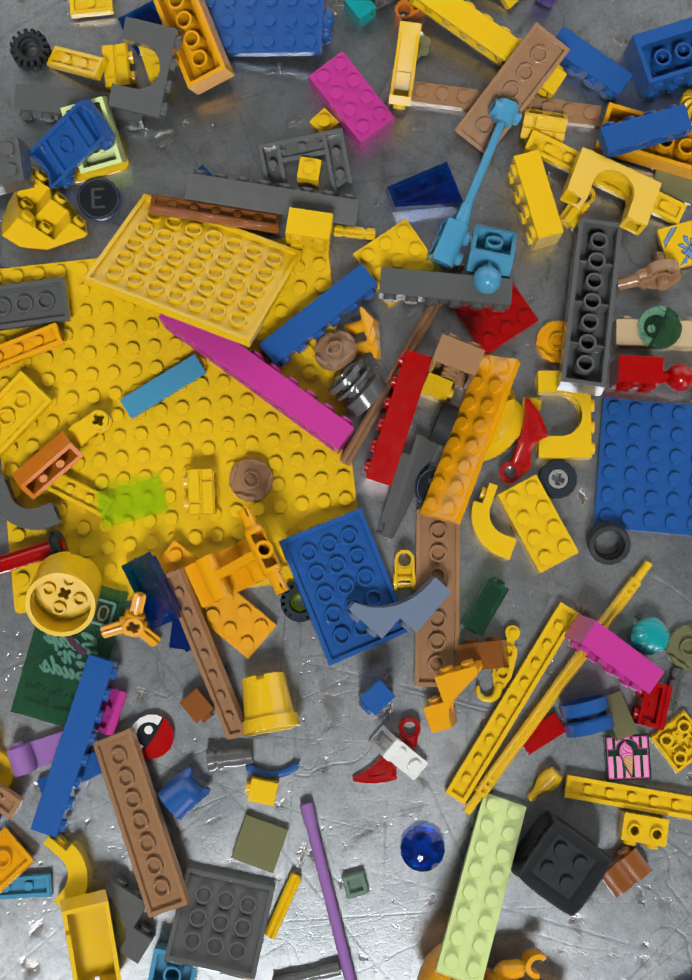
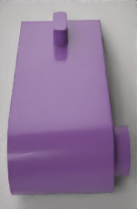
[6,731,63,777]

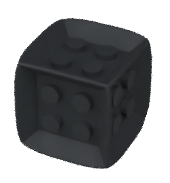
[511,810,612,916]

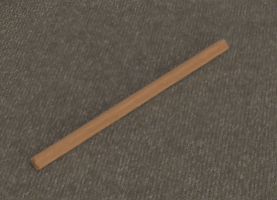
[340,261,465,466]

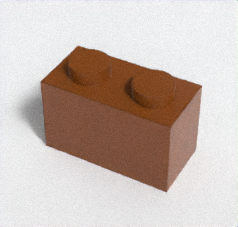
[458,636,509,670]

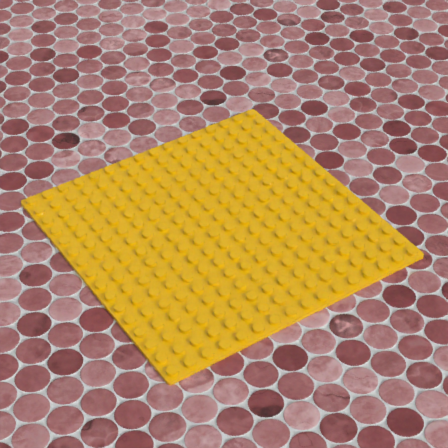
[0,238,357,613]

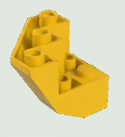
[1,166,88,250]

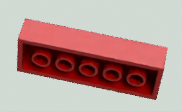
[363,349,432,486]

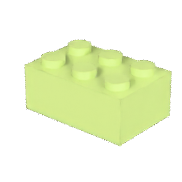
[60,96,127,174]

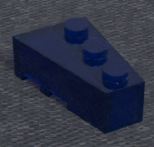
[385,162,463,211]

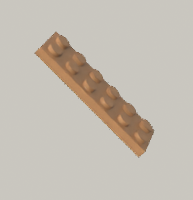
[454,22,570,154]

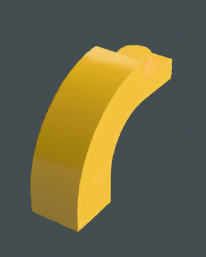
[484,389,524,461]
[469,483,517,561]
[43,834,92,908]

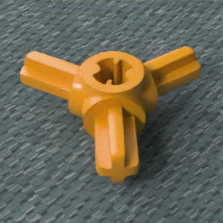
[100,592,161,647]

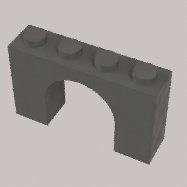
[108,17,183,120]

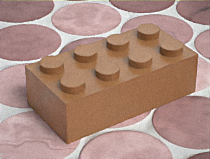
[427,333,485,391]

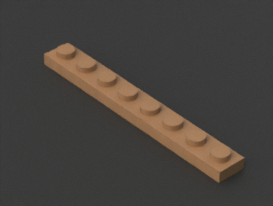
[161,567,245,740]

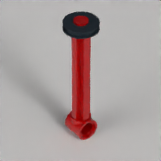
[0,530,69,574]

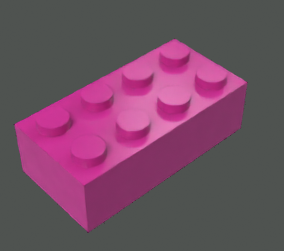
[308,51,395,152]
[564,615,664,694]

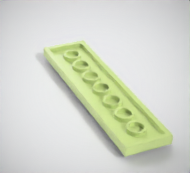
[434,794,527,980]

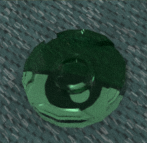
[637,305,682,350]

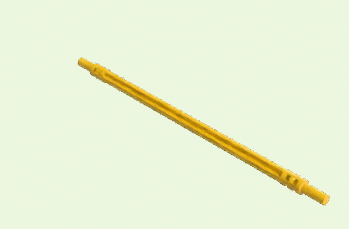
[463,560,652,816]

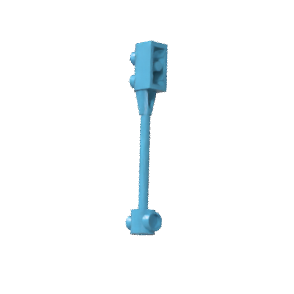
[426,98,522,269]

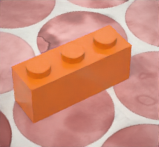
[12,431,84,500]

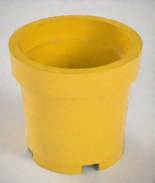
[241,672,301,736]

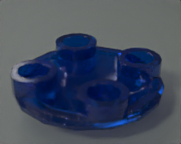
[400,826,445,872]

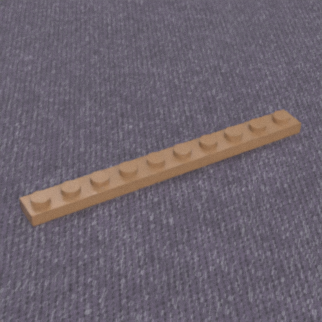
[388,78,601,129]

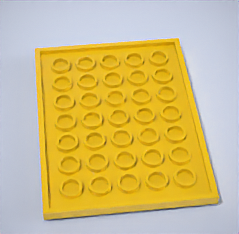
[84,193,302,347]

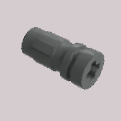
[206,746,252,771]

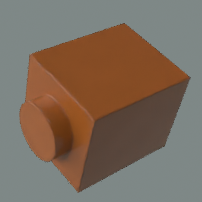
[180,687,215,724]

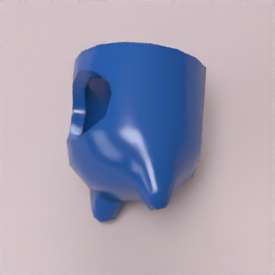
[157,767,210,820]

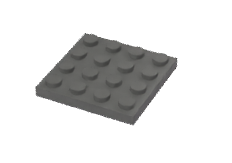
[164,868,275,980]

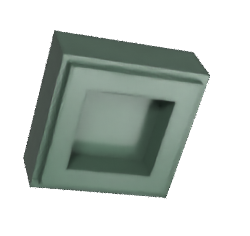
[341,870,369,899]

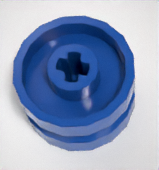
[559,694,615,738]

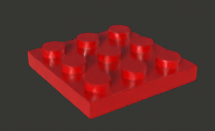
[451,278,539,355]

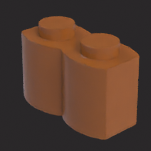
[602,845,652,898]

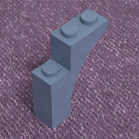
[346,576,451,639]

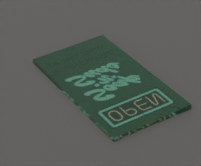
[10,585,129,727]

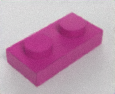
[96,686,127,736]

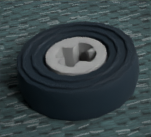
[538,460,577,499]

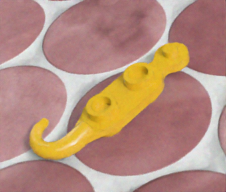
[475,625,520,703]

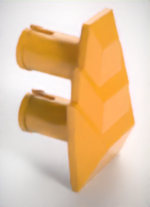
[344,307,381,360]

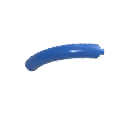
[244,762,300,779]

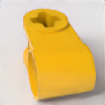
[68,410,112,448]
[393,550,416,592]

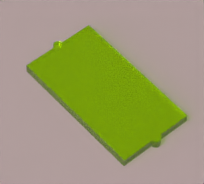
[95,477,168,528]

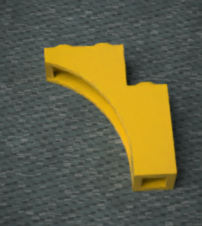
[389,21,422,110]

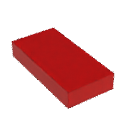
[523,712,565,755]

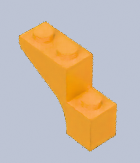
[423,659,483,733]

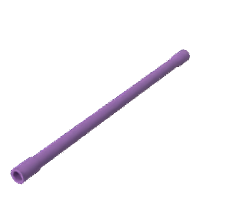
[299,802,356,980]

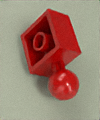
[609,355,692,394]

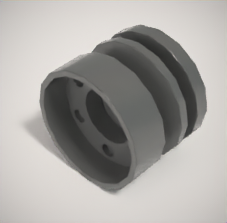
[328,358,387,417]

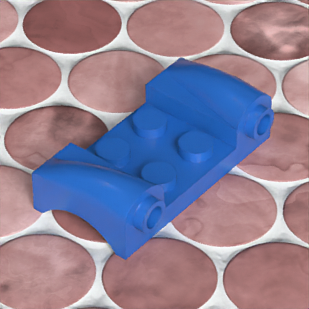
[29,99,116,189]

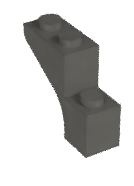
[106,875,156,964]

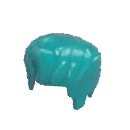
[630,617,670,655]

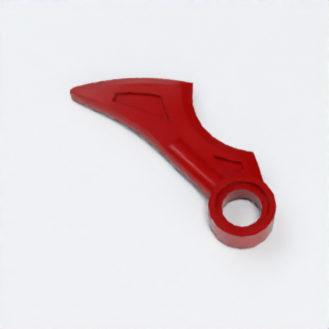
[499,398,548,483]
[352,716,421,783]

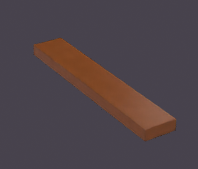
[149,194,281,234]

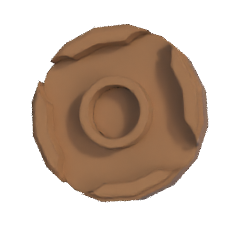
[314,330,358,371]
[229,458,273,502]

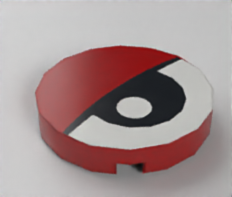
[132,714,174,759]

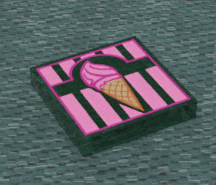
[603,733,652,781]

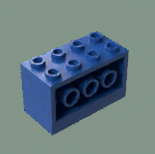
[623,17,692,100]

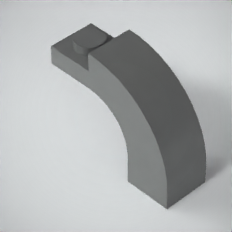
[0,475,64,531]

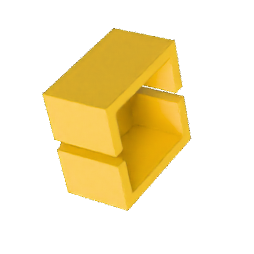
[285,207,333,253]

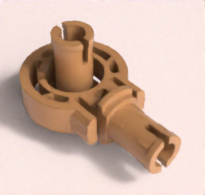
[617,252,681,291]

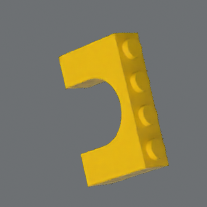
[559,147,662,235]
[535,371,595,460]

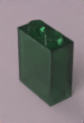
[460,577,509,636]

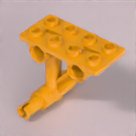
[184,506,290,608]

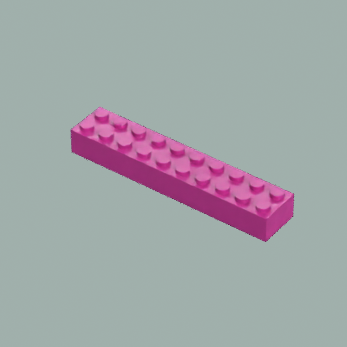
[158,314,354,454]

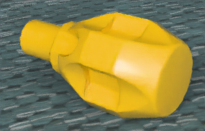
[527,767,563,802]

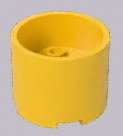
[25,551,102,636]

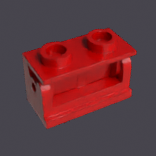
[631,683,673,730]

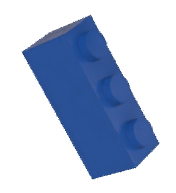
[358,676,396,716]

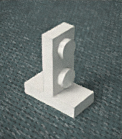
[369,724,428,780]

